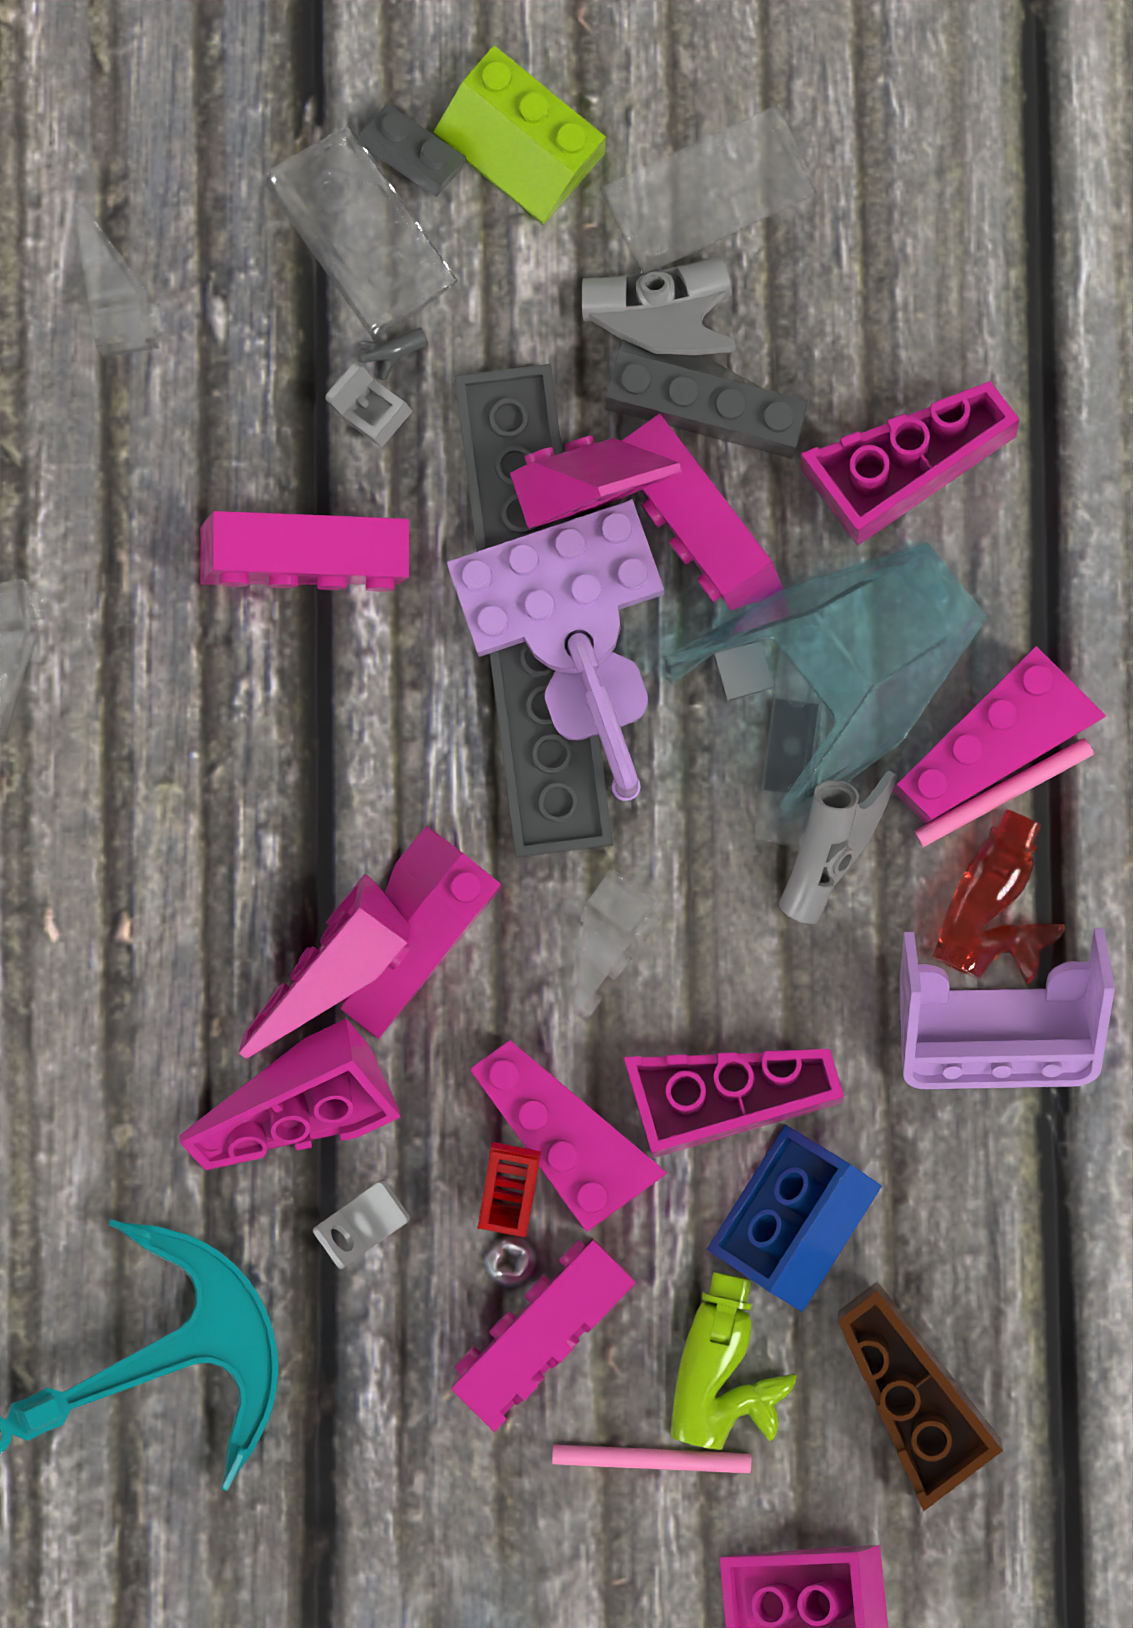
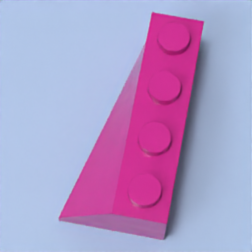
[622,413,784,611]

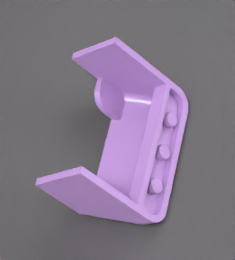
[899,928,1115,1089]

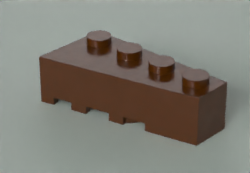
[838,1281,1003,1512]

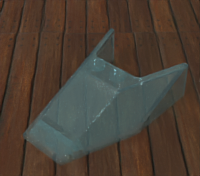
[665,542,987,829]

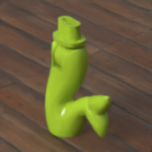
[670,1272,797,1450]

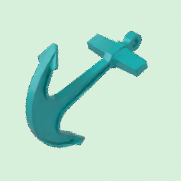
[0,1219,278,1491]

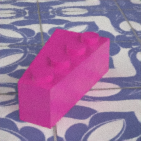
[801,381,1020,546]
[200,511,409,592]
[470,1040,667,1232]
[624,1049,844,1159]
[451,1238,636,1432]

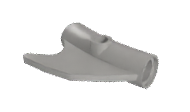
[582,256,736,355]
[779,771,898,924]

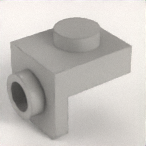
[325,362,413,448]

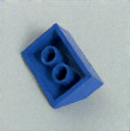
[706,1124,882,1312]

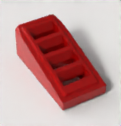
[477,1142,541,1238]

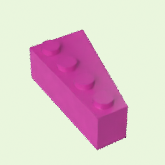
[893,646,1106,824]

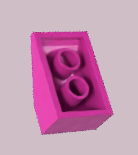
[510,435,682,529]
[720,1545,888,1628]

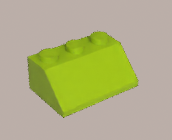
[433,45,606,225]

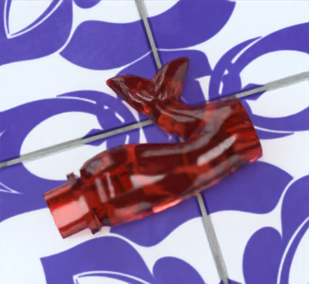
[932,809,1066,984]

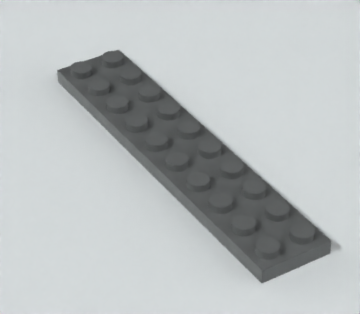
[455,364,613,858]

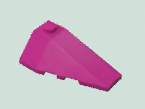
[340,825,502,1039]
[179,1018,401,1170]

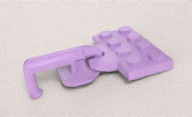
[447,500,664,801]

